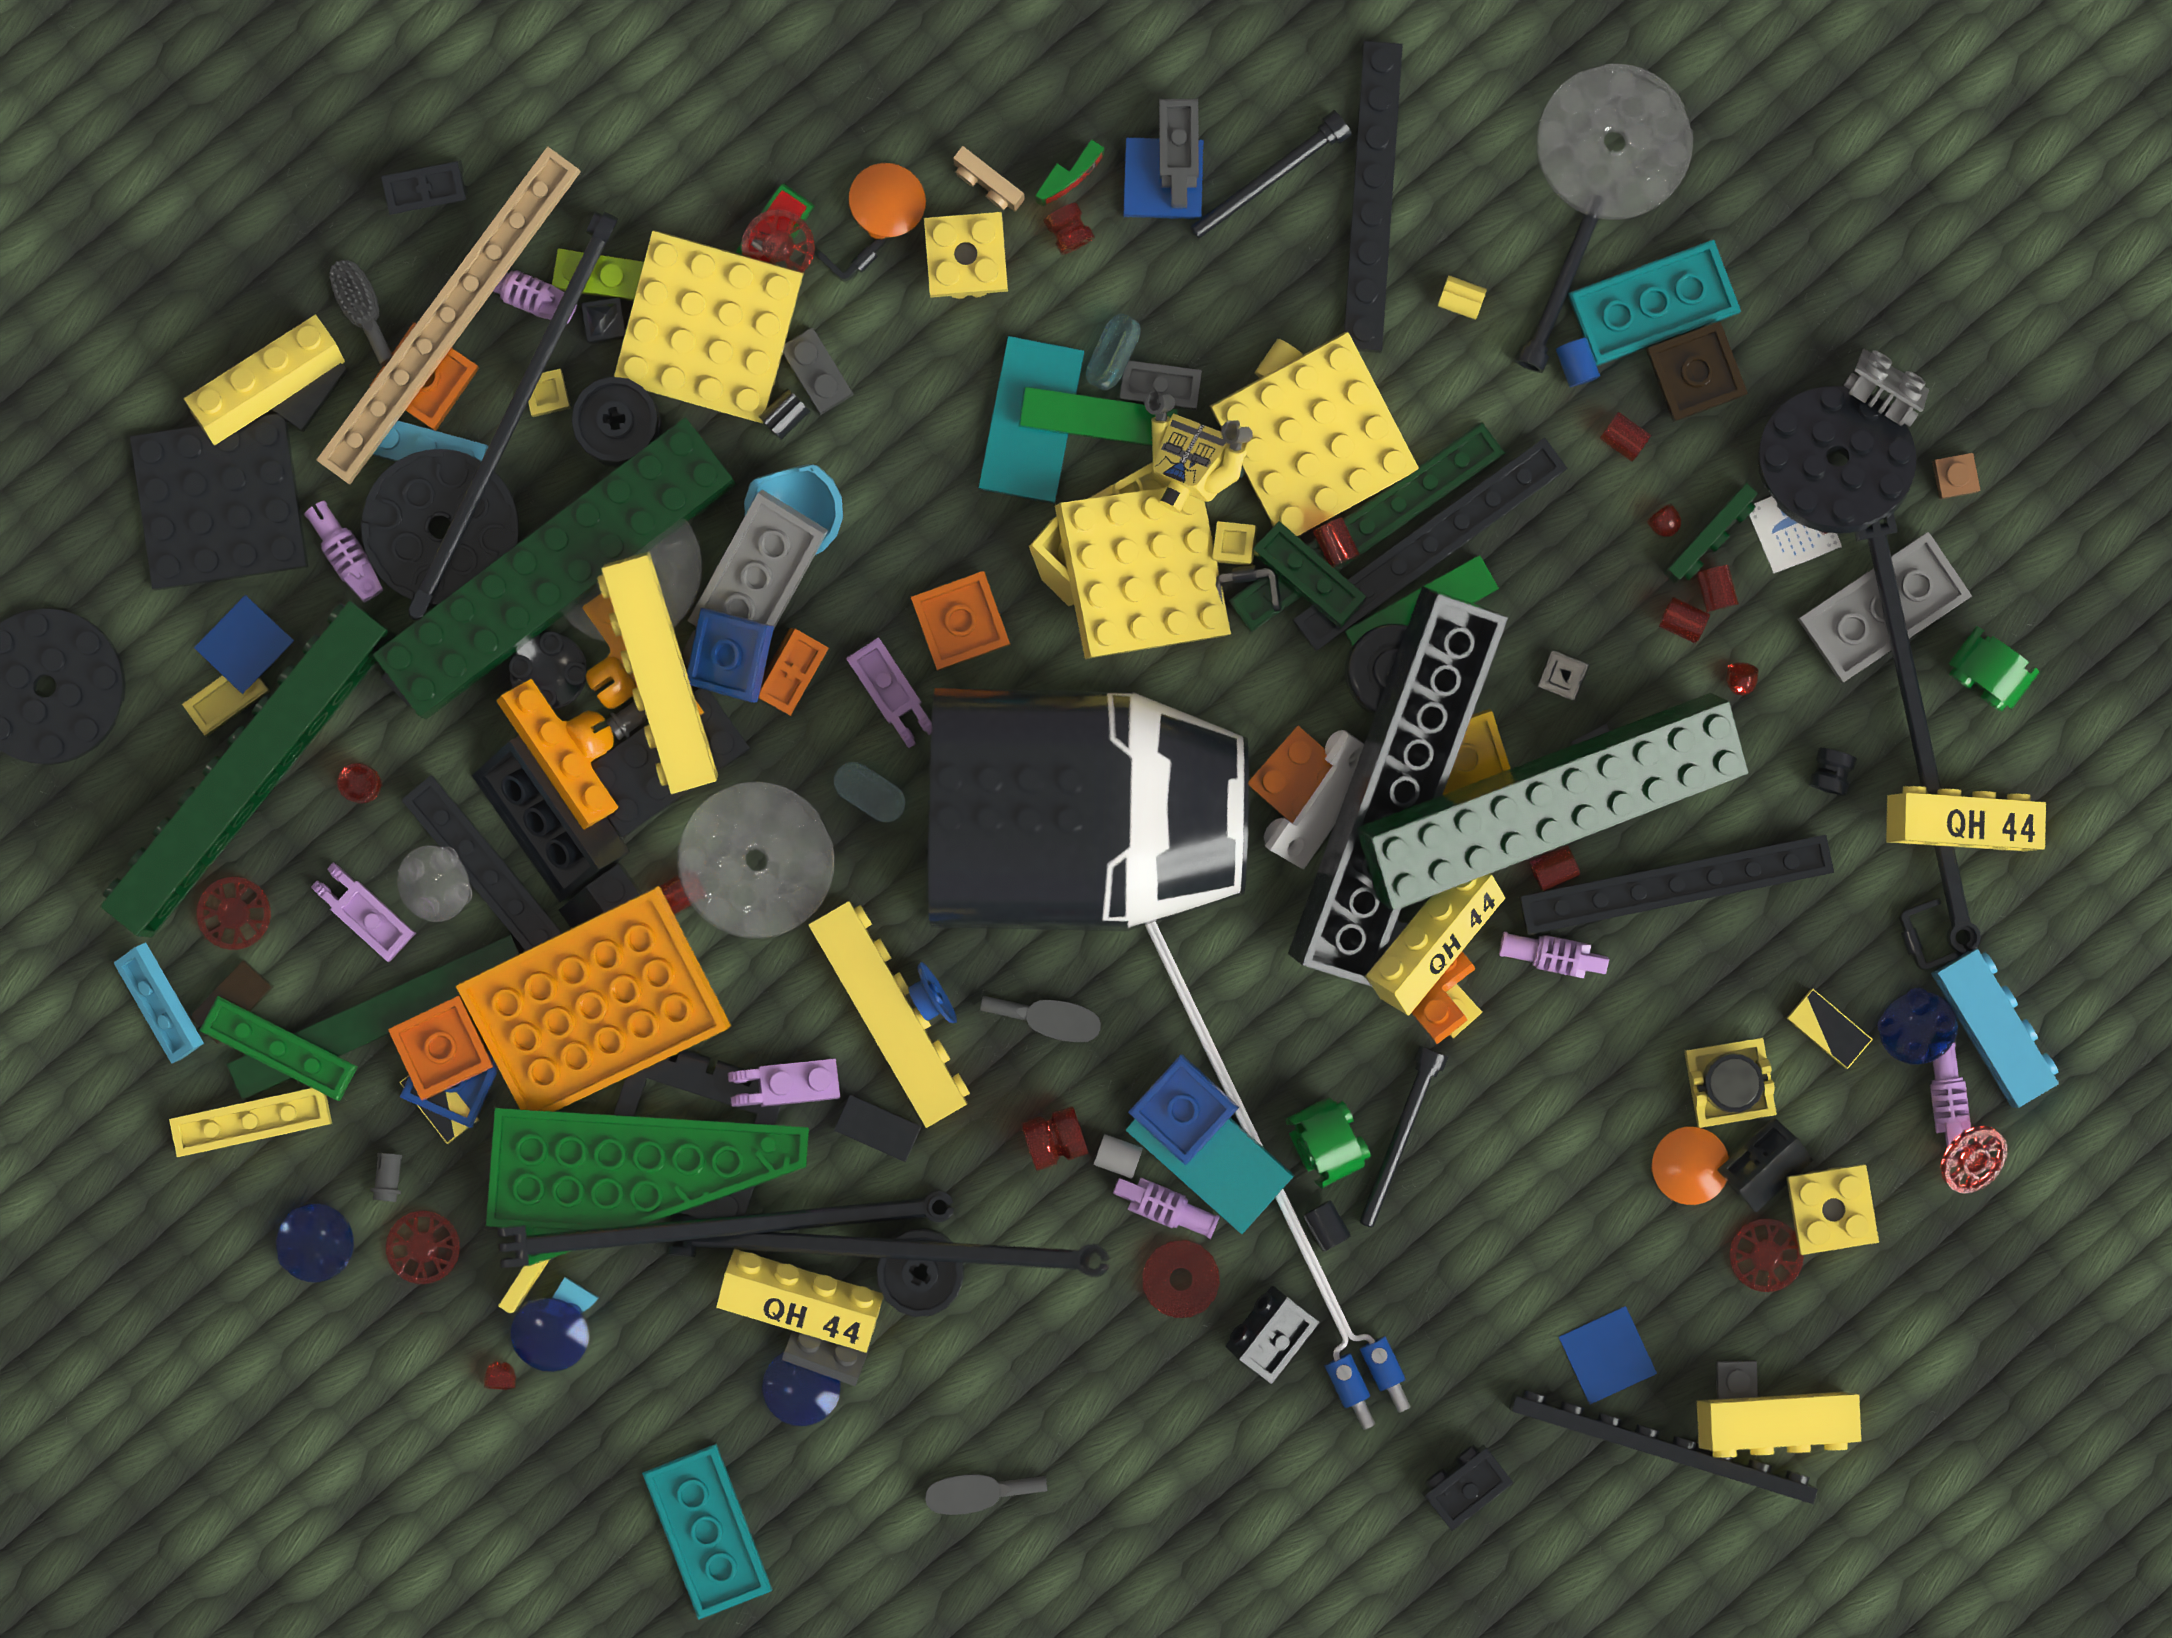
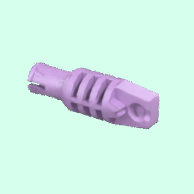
[493,270,577,324]
[304,501,383,603]
[1499,932,1609,978]
[1930,1042,1971,1152]
[1113,1178,1220,1239]

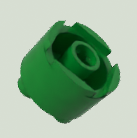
[1948,626,2040,711]
[1286,1097,1371,1188]

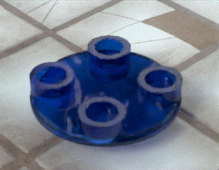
[1877,988,1958,1064]
[276,1204,354,1282]
[511,1298,589,1372]
[762,1352,841,1426]

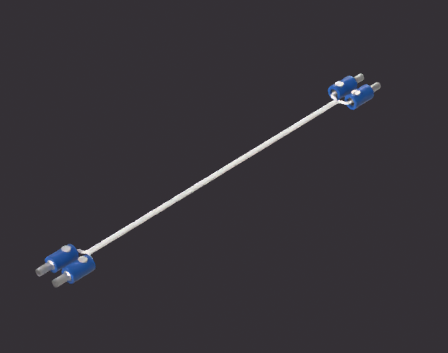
[1145,922,1411,1430]

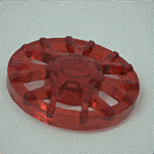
[742,210,815,273]
[197,877,271,950]
[1941,1126,2008,1194]
[386,1211,460,1284]
[1729,1218,1804,1292]

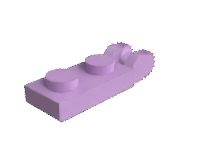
[846,637,932,748]
[311,862,416,962]
[728,1059,840,1107]

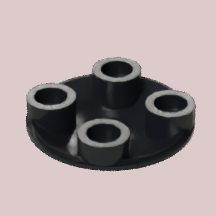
[509,632,587,710]

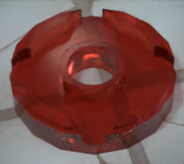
[1142,1240,1220,1318]

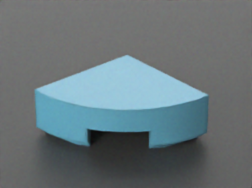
[544,1277,599,1317]

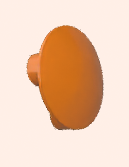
[849,163,926,239]
[1651,1127,1729,1205]

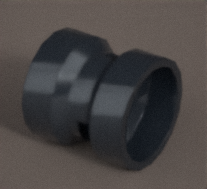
[1808,747,1857,796]

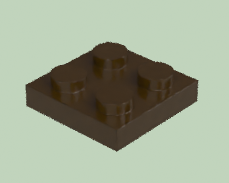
[1646,321,1748,422]

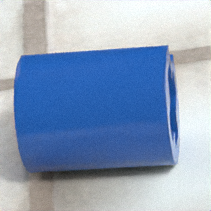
[1556,338,1600,388]

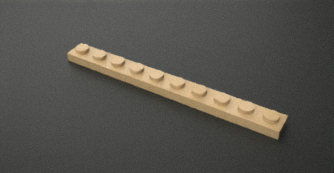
[317,146,581,484]

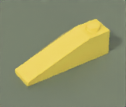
[1029,463,1168,606]

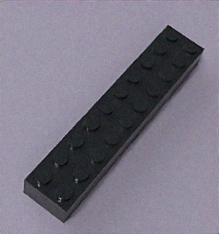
[1288,586,1508,986]

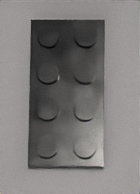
[591,688,750,838]

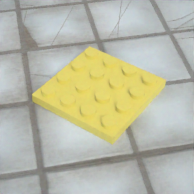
[614,230,804,423]
[1210,332,1419,536]
[1055,487,1231,659]

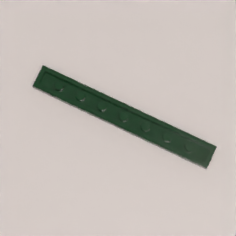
[1229,422,1505,633]
[226,935,520,1100]

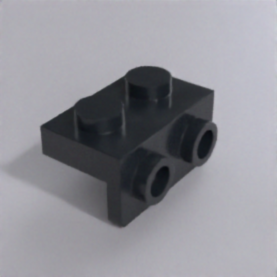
[1422,1444,1514,1531]

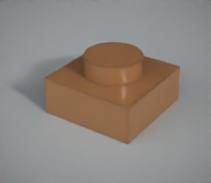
[1932,453,1981,499]

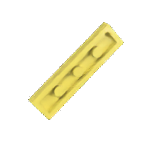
[169,1088,332,1157]

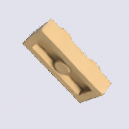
[953,146,1025,212]

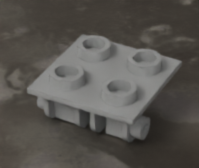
[1843,349,1929,427]

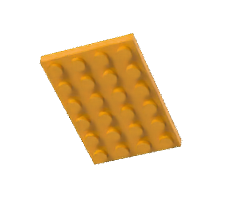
[456,886,731,1112]

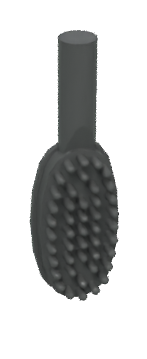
[329,260,393,367]
[980,995,1101,1042]
[925,1474,1048,1515]

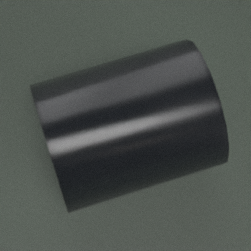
[759,388,810,440]
[1302,1200,1351,1252]

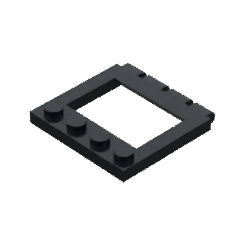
[614,1049,782,1219]

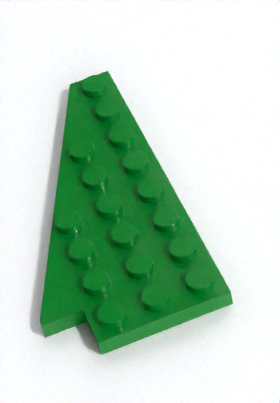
[486,1108,809,1266]

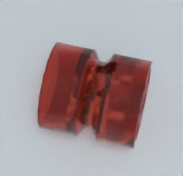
[1021,1106,1089,1171]

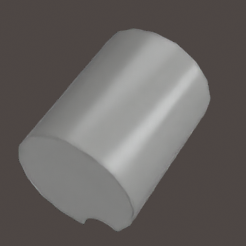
[1093,1134,1143,1179]

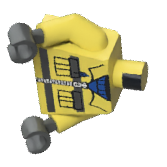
[1144,391,1253,513]

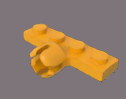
[582,593,705,716]
[496,678,619,830]

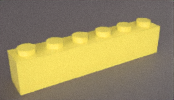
[598,551,718,794]
[809,901,970,1128]

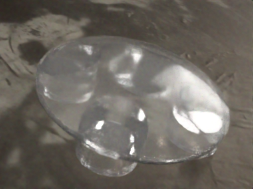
[397,845,472,922]

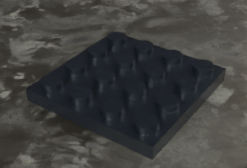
[130,414,308,591]

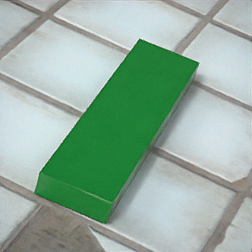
[1019,387,1178,447]
[1344,555,1499,646]
[199,996,358,1101]

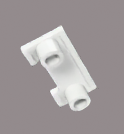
[1264,730,1364,870]

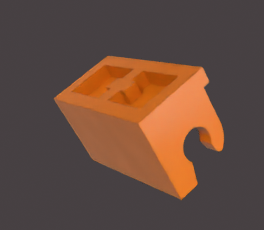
[758,628,829,716]

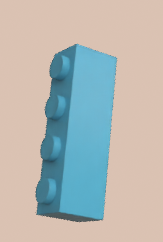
[1931,949,2059,1108]

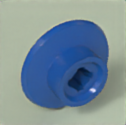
[908,962,957,1023]

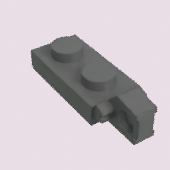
[1159,99,1199,209]

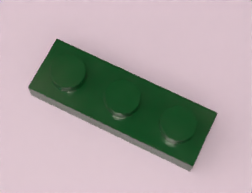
[1664,483,1758,583]
[1253,521,1367,628]

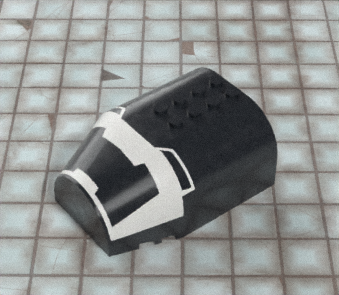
[928,688,1249,931]

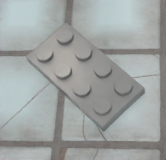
[688,489,829,630]
[1798,532,1972,683]

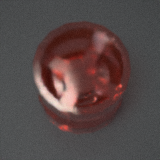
[1043,202,1095,255]
[337,763,382,804]

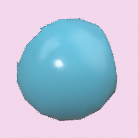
[744,464,843,555]

